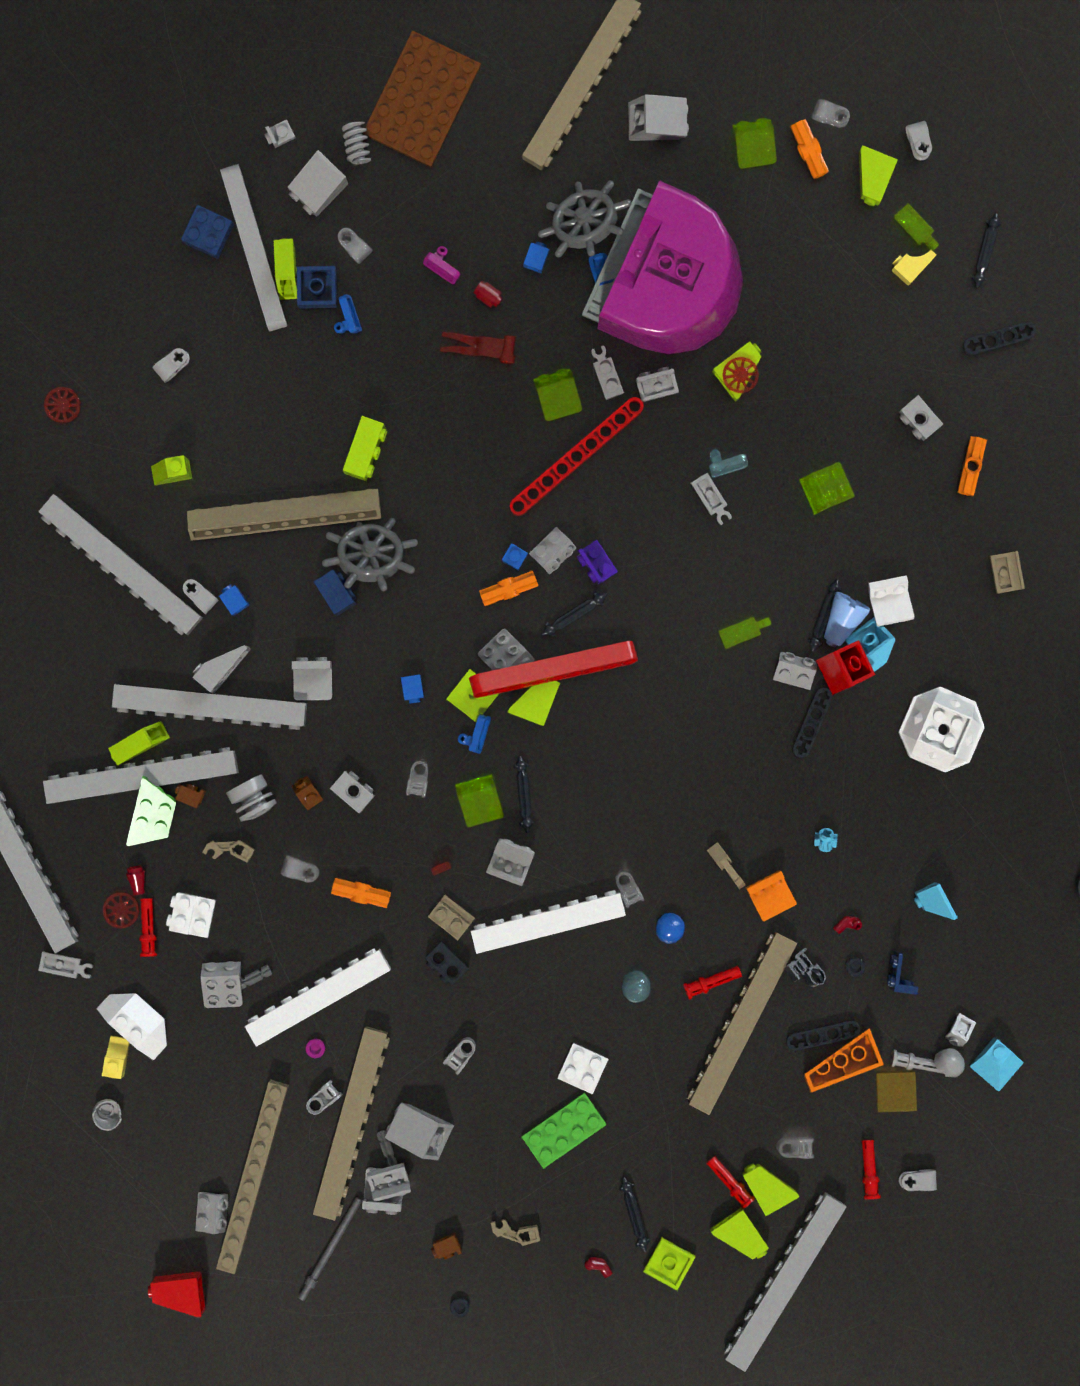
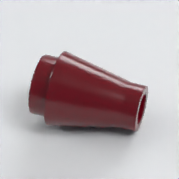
[126,866,145,895]

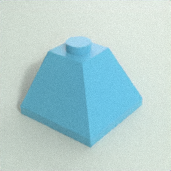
[845,617,895,672]
[914,882,957,920]
[969,1037,1024,1092]

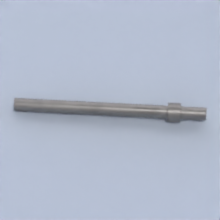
[298,1197,363,1301]

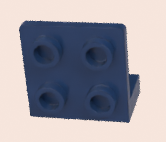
[887,951,918,995]

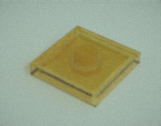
[876,1072,917,1112]

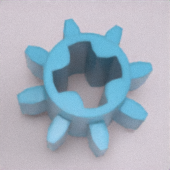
[814,828,838,852]

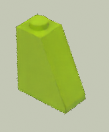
[859,145,898,206]
[274,238,297,300]
[712,341,761,402]
[151,455,193,485]
[508,681,560,726]
[108,721,170,765]
[742,1163,799,1216]
[710,1208,769,1259]

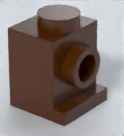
[174,783,206,809]
[431,1233,462,1260]

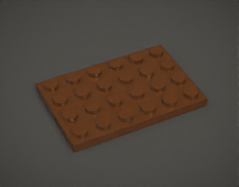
[363,31,481,168]

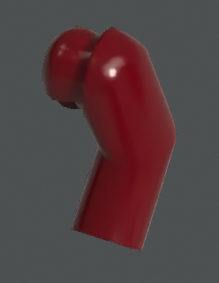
[833,916,862,934]
[585,1257,613,1278]

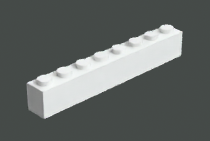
[471,890,626,954]
[245,948,391,1046]

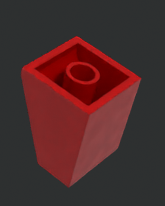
[816,640,875,695]
[148,1271,206,1317]

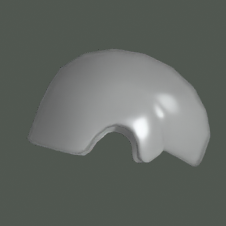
[934,1048,965,1077]
[92,1099,122,1131]

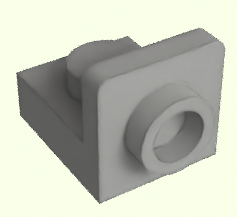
[264,119,296,148]
[945,1013,976,1047]

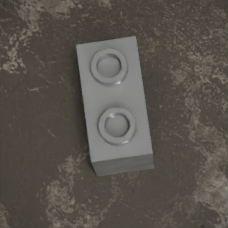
[899,395,943,441]
[330,771,375,814]

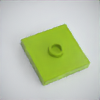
[447,669,499,722]
[643,1237,696,1290]

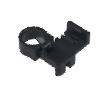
[784,948,826,988]

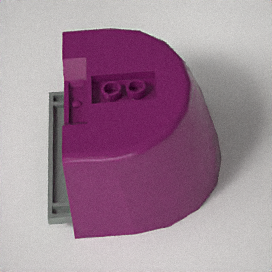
[582,181,743,355]

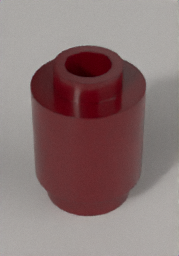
[473,281,503,308]

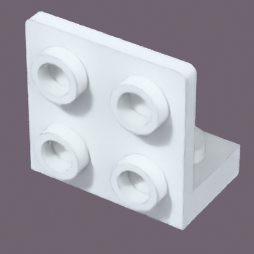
[868,575,914,626]

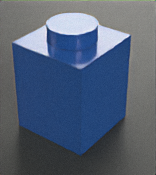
[523,242,549,274]
[502,543,528,571]
[219,585,249,616]
[401,675,424,704]

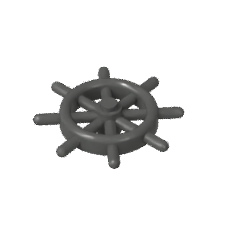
[538,180,632,257]
[322,518,418,591]

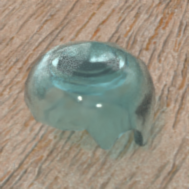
[622,971,651,1003]

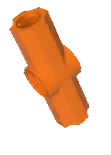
[790,119,829,179]
[957,436,987,496]
[479,571,538,606]
[331,878,391,908]

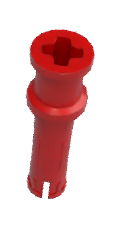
[139,898,157,957]
[683,965,742,1000]
[861,1140,881,1199]
[706,1156,755,1209]

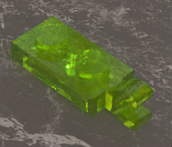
[894,203,939,251]
[718,617,771,649]

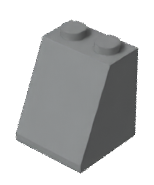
[628,94,689,141]
[288,150,348,217]
[385,1103,454,1160]

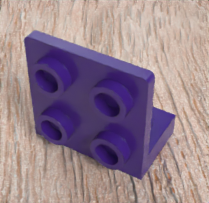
[577,540,618,584]

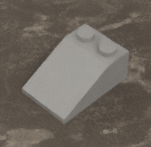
[192,645,251,693]

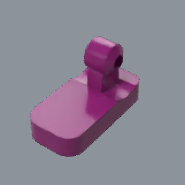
[423,246,460,284]

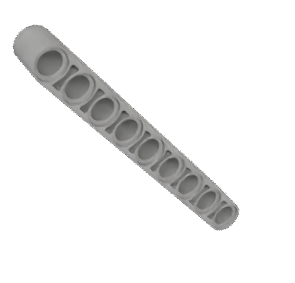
[220,164,287,332]

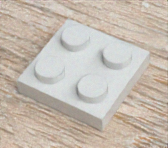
[557,1043,608,1094]

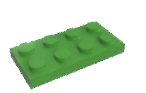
[522,1092,607,1169]

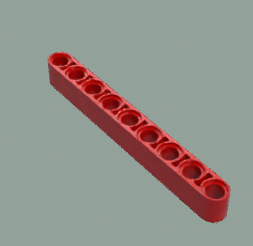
[510,397,643,516]
[469,641,638,698]

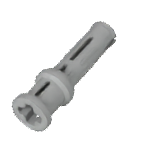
[890,1050,946,1074]

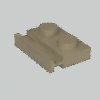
[989,551,1025,594]
[428,895,475,940]

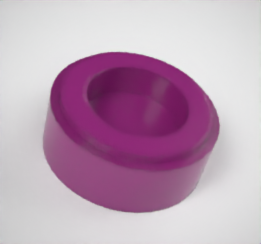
[306,1038,325,1058]

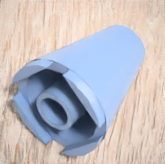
[824,592,870,648]

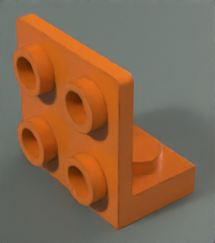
[745,870,797,921]

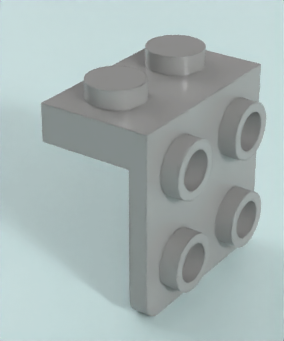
[478,629,535,670]
[292,657,332,700]
[486,839,535,886]
[201,961,243,1008]
[362,1167,403,1215]

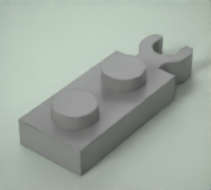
[592,346,624,400]
[691,473,732,525]
[38,951,94,978]

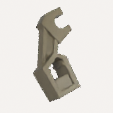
[202,840,255,862]
[707,842,745,890]
[491,1219,540,1246]

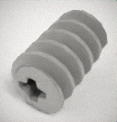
[342,122,371,164]

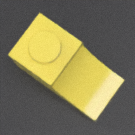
[892,250,936,286]
[102,1036,130,1079]

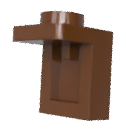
[292,776,323,811]

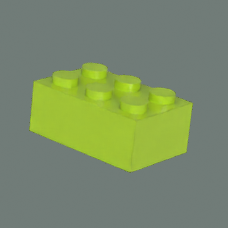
[343,416,387,481]

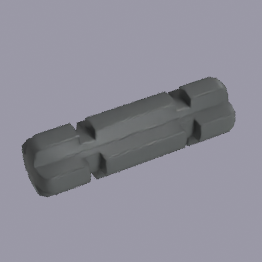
[240,965,272,990]
[377,1130,397,1167]

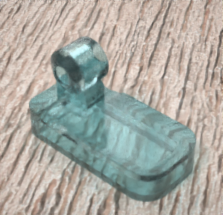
[709,450,748,478]

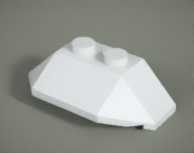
[97,993,167,1060]

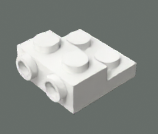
[166,892,216,938]

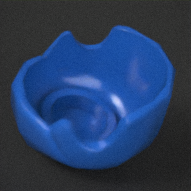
[656,913,685,944]

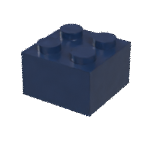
[181,205,234,259]
[297,266,337,309]
[314,570,357,616]

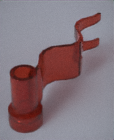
[440,332,516,364]

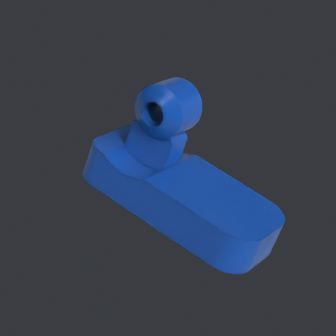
[589,253,614,286]
[334,294,362,334]
[458,714,491,754]

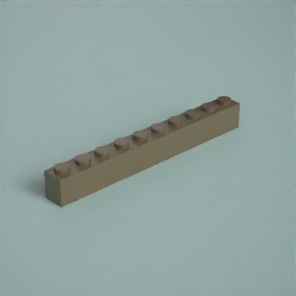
[522,0,642,170]
[187,489,381,541]
[687,932,797,1115]
[313,1026,390,1221]
[216,1080,289,1274]

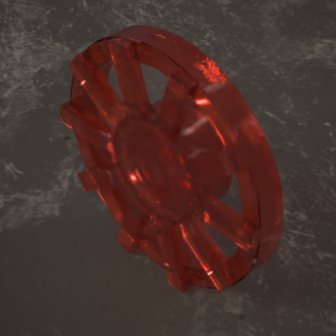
[722,357,759,393]
[44,387,81,423]
[103,892,139,929]

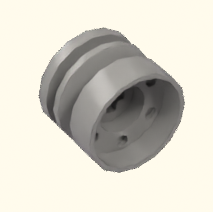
[226,774,277,822]

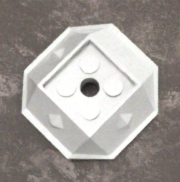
[898,687,984,772]

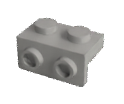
[636,367,679,402]
[529,527,576,574]
[773,652,817,690]
[367,1163,411,1202]
[195,1192,228,1234]

